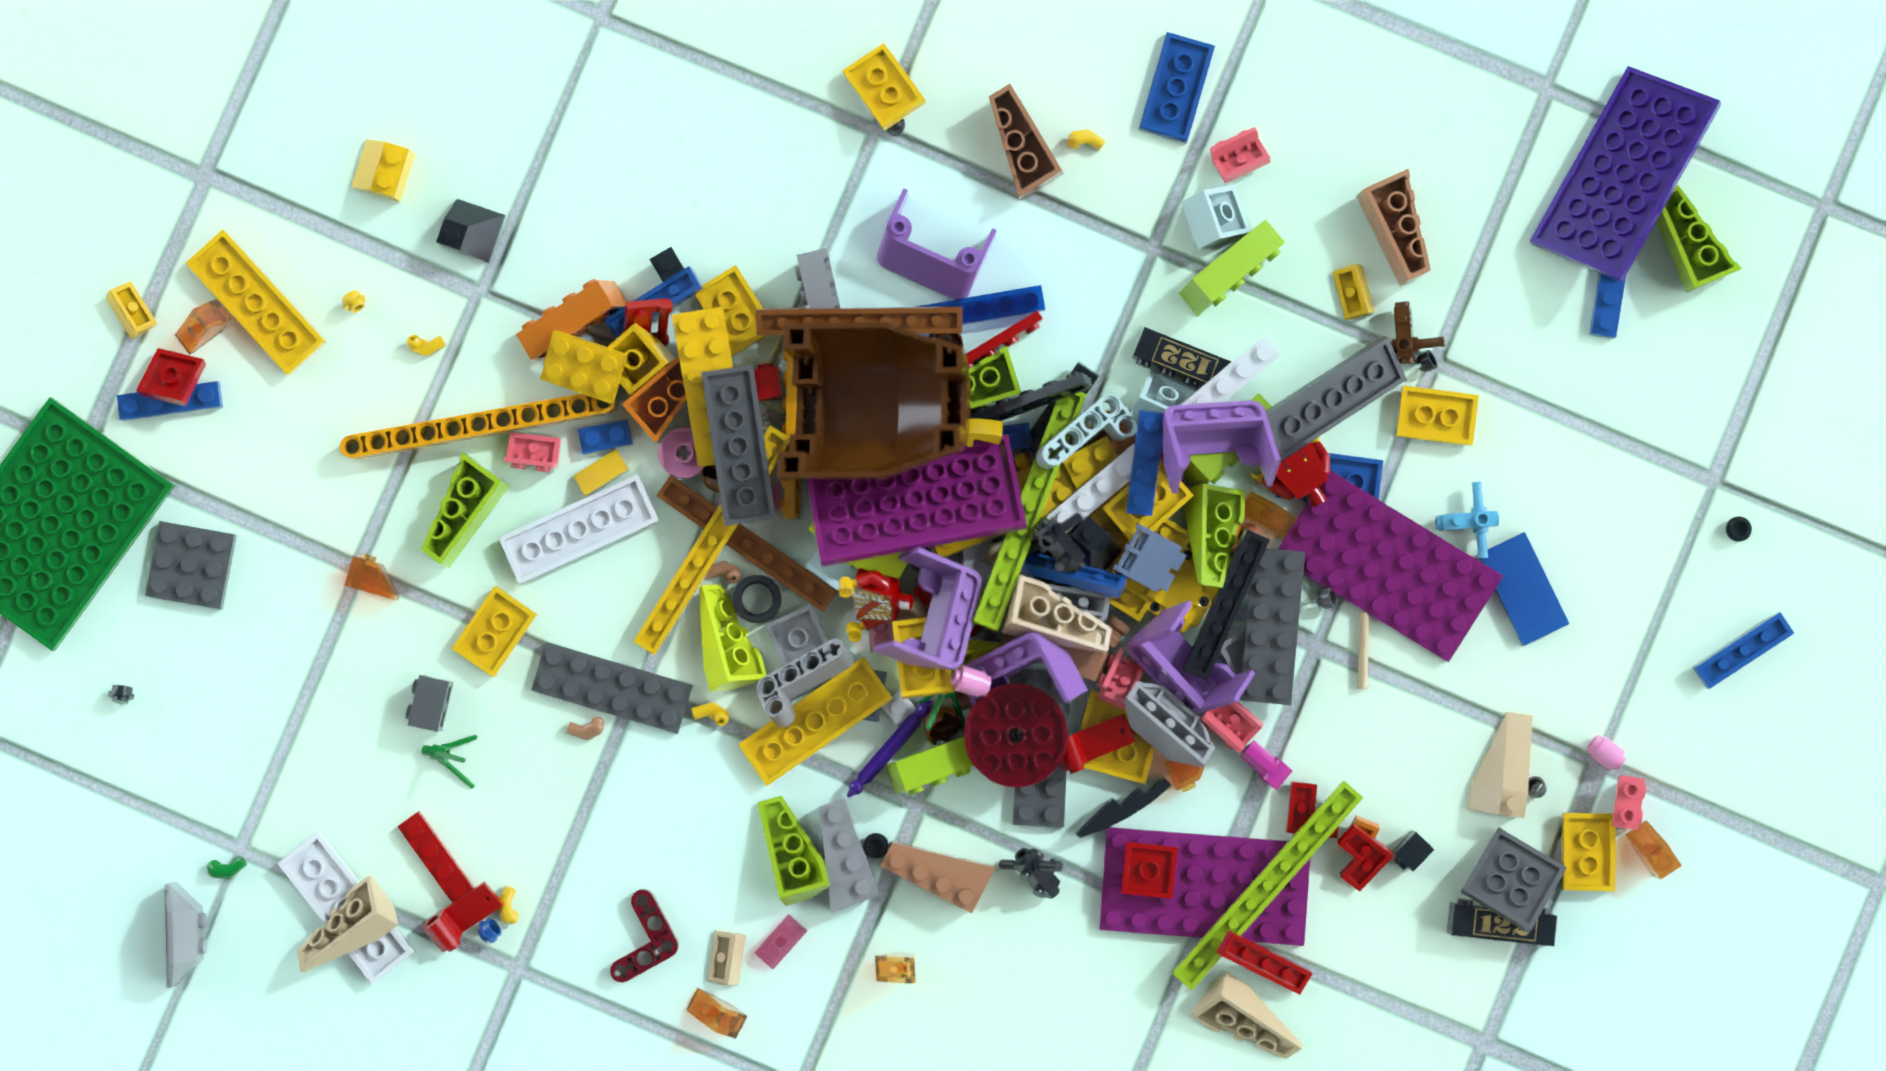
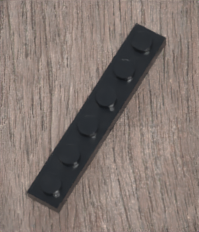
[970,372,1093,421]
[1182,528,1271,680]

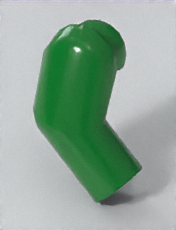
[207,855,247,879]

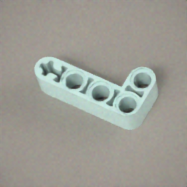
[1036,394,1137,469]

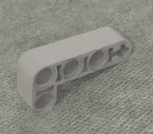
[756,639,854,727]

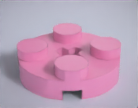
[658,427,704,479]

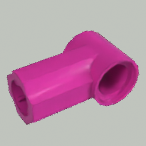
[1240,740,1293,790]

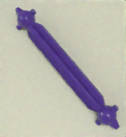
[846,699,933,798]

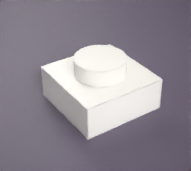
[882,690,916,725]

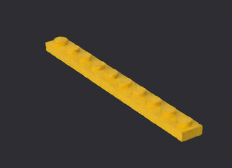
[633,425,790,655]

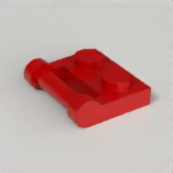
[623,299,673,347]

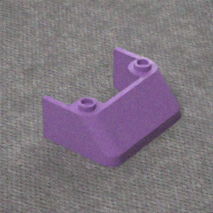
[877,188,997,301]
[1163,400,1281,493]
[874,547,982,670]
[1127,601,1255,714]
[964,632,1088,706]

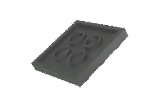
[145,521,237,610]
[1460,827,1567,933]

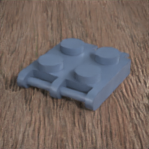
[1112,523,1187,592]

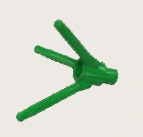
[918,670,966,733]
[421,735,478,789]

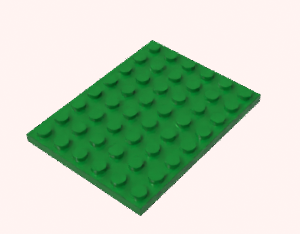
[0,397,175,651]

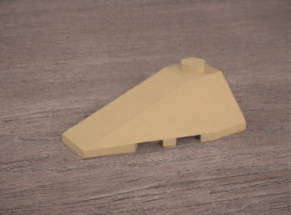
[1467,711,1533,818]
[297,875,398,972]
[1190,972,1303,1059]

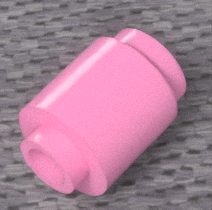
[950,665,991,697]
[1586,734,1626,771]

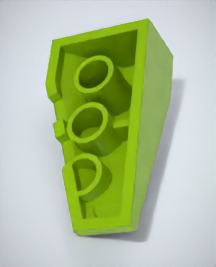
[757,795,830,906]

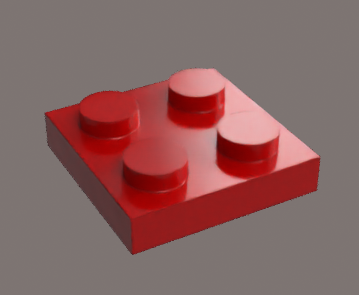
[136,348,206,406]
[1121,841,1178,899]

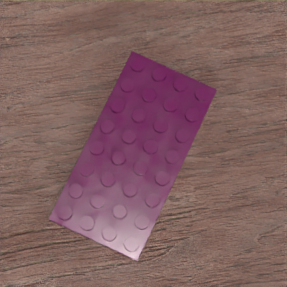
[807,434,1027,567]
[1277,470,1503,663]
[1099,827,1311,946]

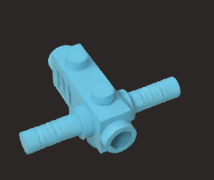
[1435,481,1499,559]

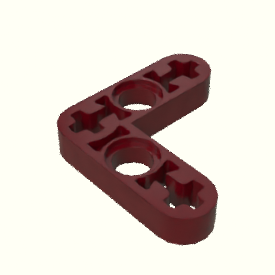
[610,888,679,983]

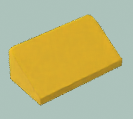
[1332,264,1375,320]
[106,281,157,340]
[573,449,630,497]

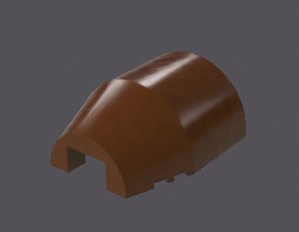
[778,322,971,480]

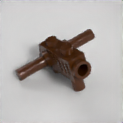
[1367,301,1445,364]

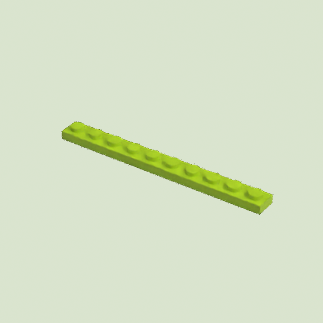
[973,392,1087,632]
[1172,780,1364,991]

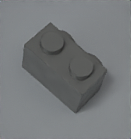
[405,675,454,732]

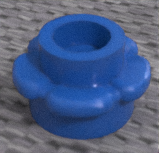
[478,918,502,943]

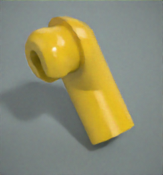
[1067,129,1106,151]
[406,335,447,356]
[691,702,729,726]
[498,885,519,924]

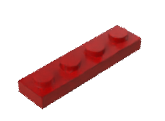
[966,310,1043,369]
[397,811,475,902]
[1216,930,1313,995]

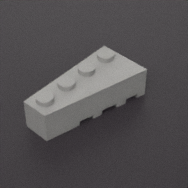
[795,248,841,308]
[819,796,880,913]

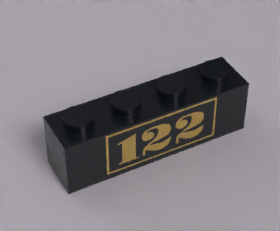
[1132,327,1232,388]
[1447,898,1557,947]

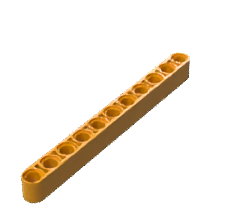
[340,394,618,460]

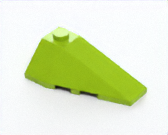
[1185,483,1245,588]

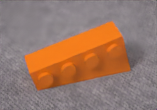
[622,355,686,443]

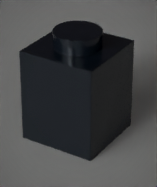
[649,247,685,282]
[1392,830,1435,872]

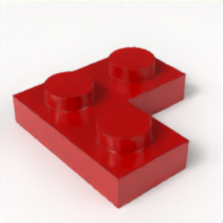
[1285,781,1339,839]
[1337,823,1394,892]

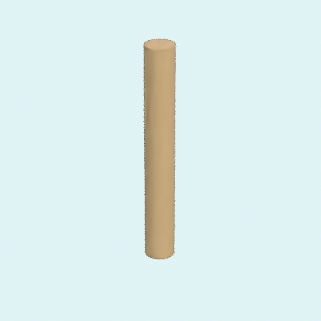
[1357,612,1369,689]

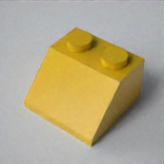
[351,139,415,202]
[608,323,675,395]

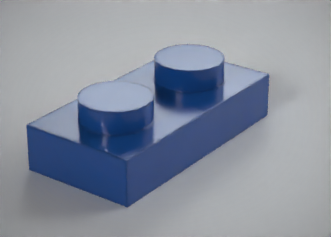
[577,419,633,455]

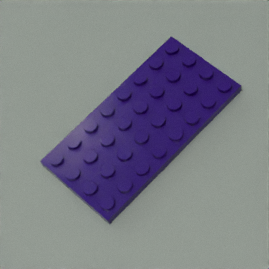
[1530,66,1722,282]

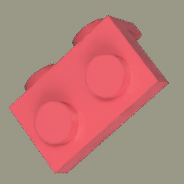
[1210,127,1271,184]
[504,432,562,473]
[1097,647,1144,710]
[1201,701,1264,753]
[1612,775,1646,830]

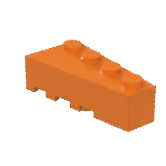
[516,279,627,361]

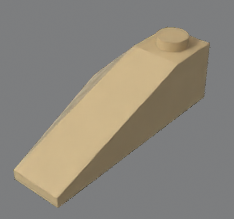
[1001,575,1112,654]

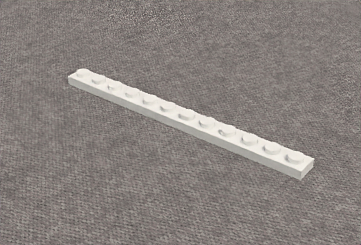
[1032,335,1281,553]

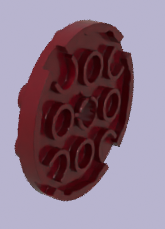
[964,683,1068,788]

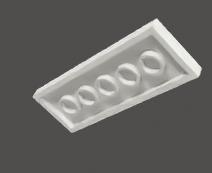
[498,474,660,584]
[277,831,414,985]

